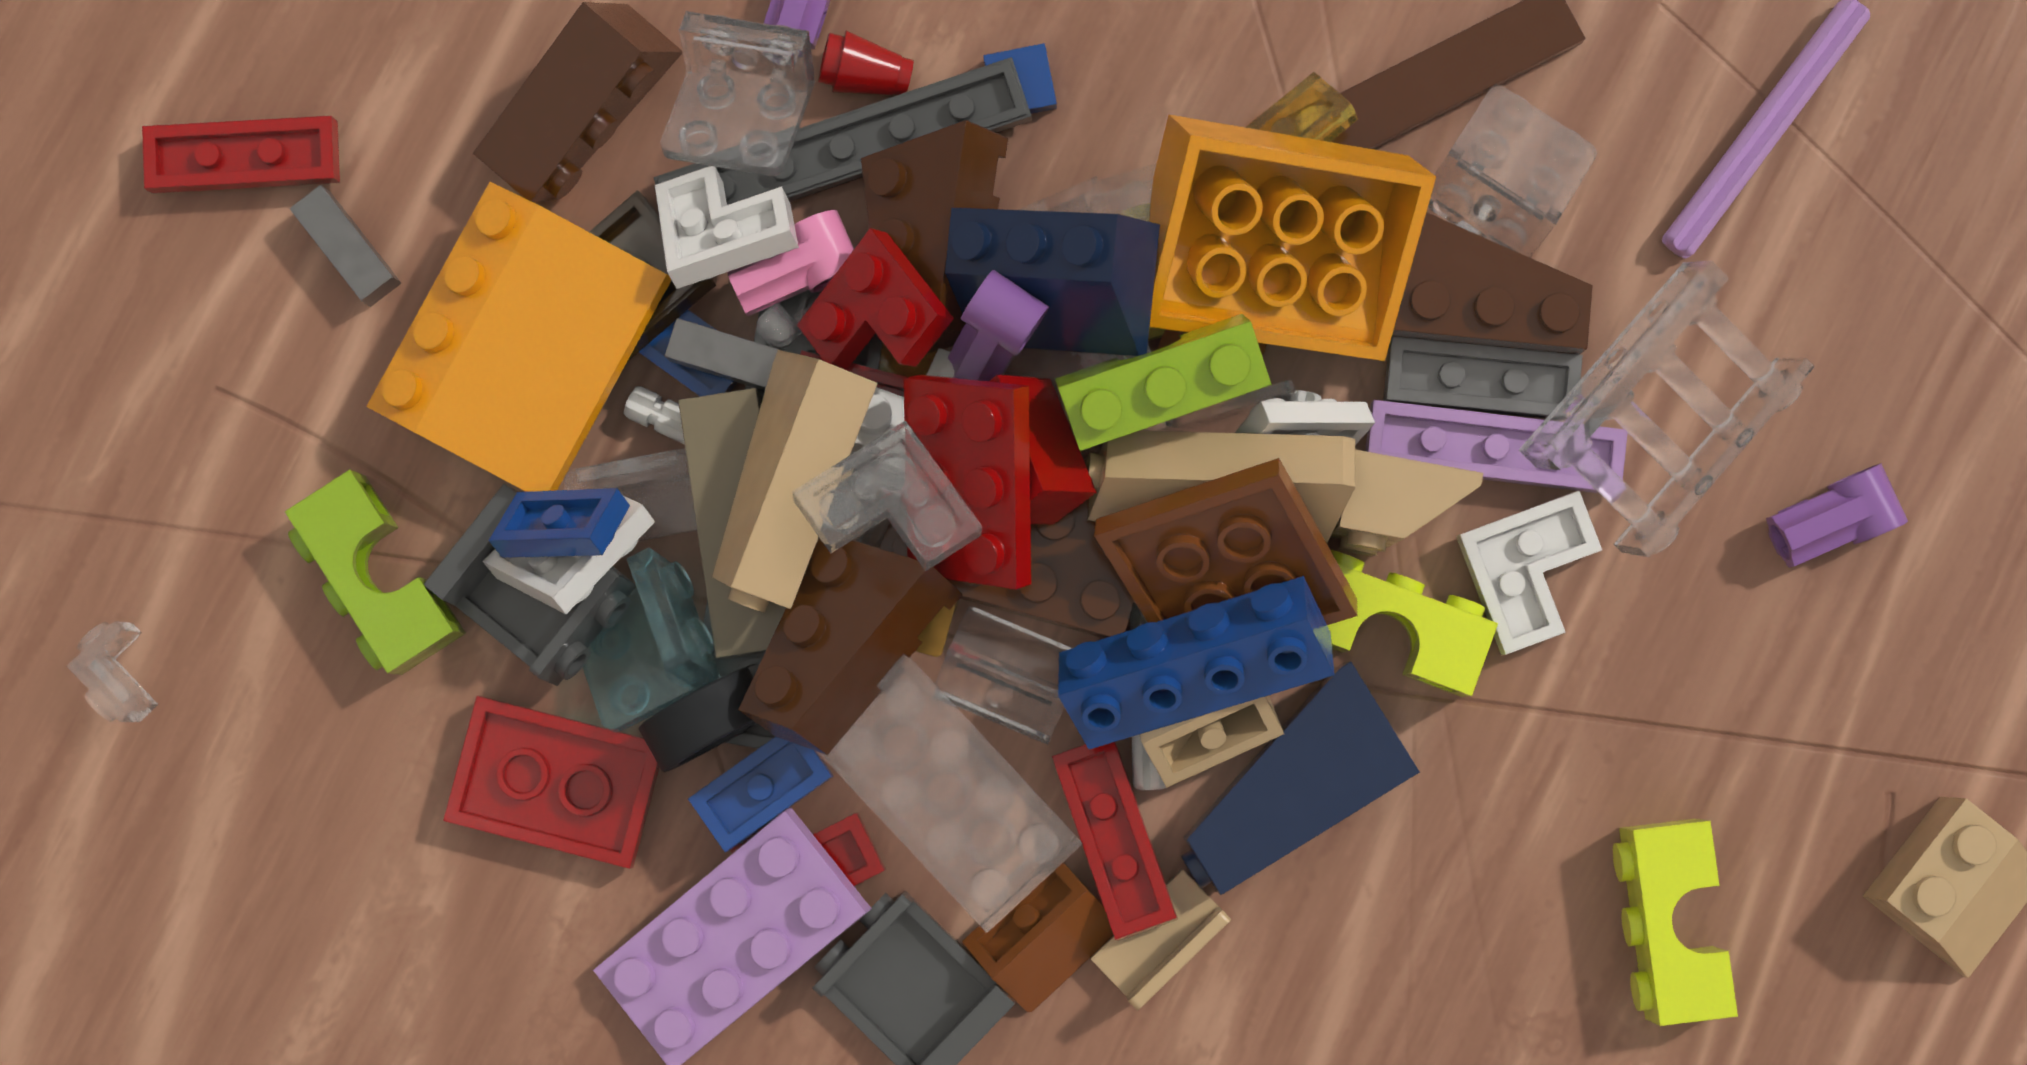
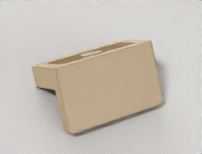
[1090,868,1231,1011]

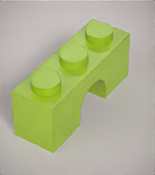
[1055,314,1272,451]
[284,469,466,675]

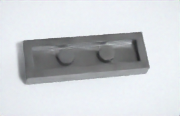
[1383,336,1583,421]

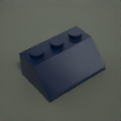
[945,208,1160,357]

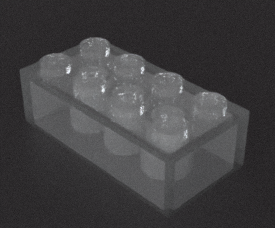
[818,654,1083,933]

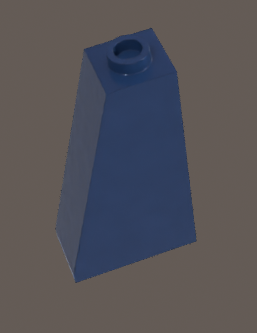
[1181,661,1420,895]

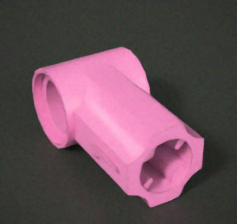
[727,210,854,316]

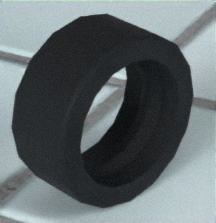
[639,668,757,772]

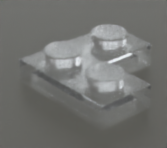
[793,421,983,571]

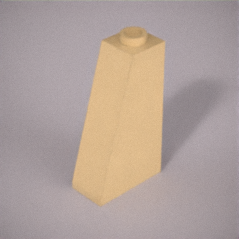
[712,349,878,613]
[1085,430,1356,543]

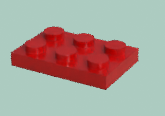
[903,375,1031,590]
[443,696,660,869]

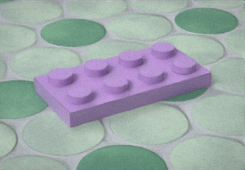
[593,808,872,1065]

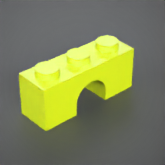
[1327,550,1498,697]
[1613,819,1738,1026]

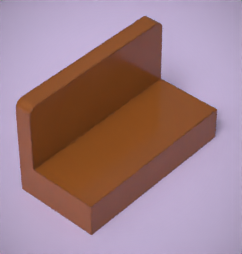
[962,854,1113,1012]

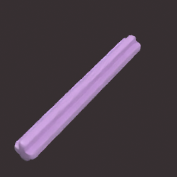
[1662,0,1870,259]

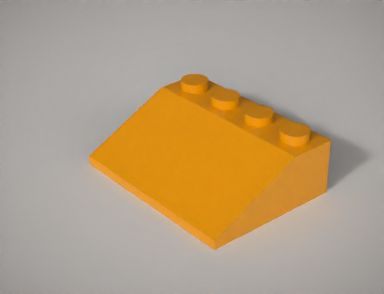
[1149,114,1436,361]
[366,182,671,492]

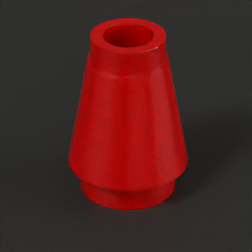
[818,30,914,95]

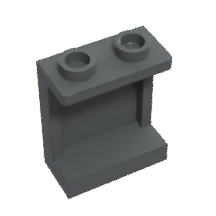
[424,483,637,686]
[812,891,1015,1065]

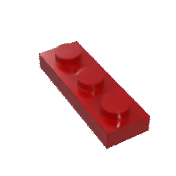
[142,116,340,193]
[1052,742,1178,941]

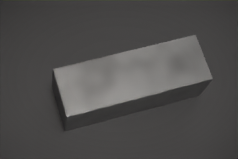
[289,184,401,307]
[665,318,778,391]

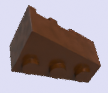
[473,2,683,202]
[861,120,1008,354]
[1392,212,1593,354]
[738,531,963,755]

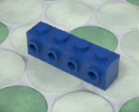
[1058,576,1335,749]

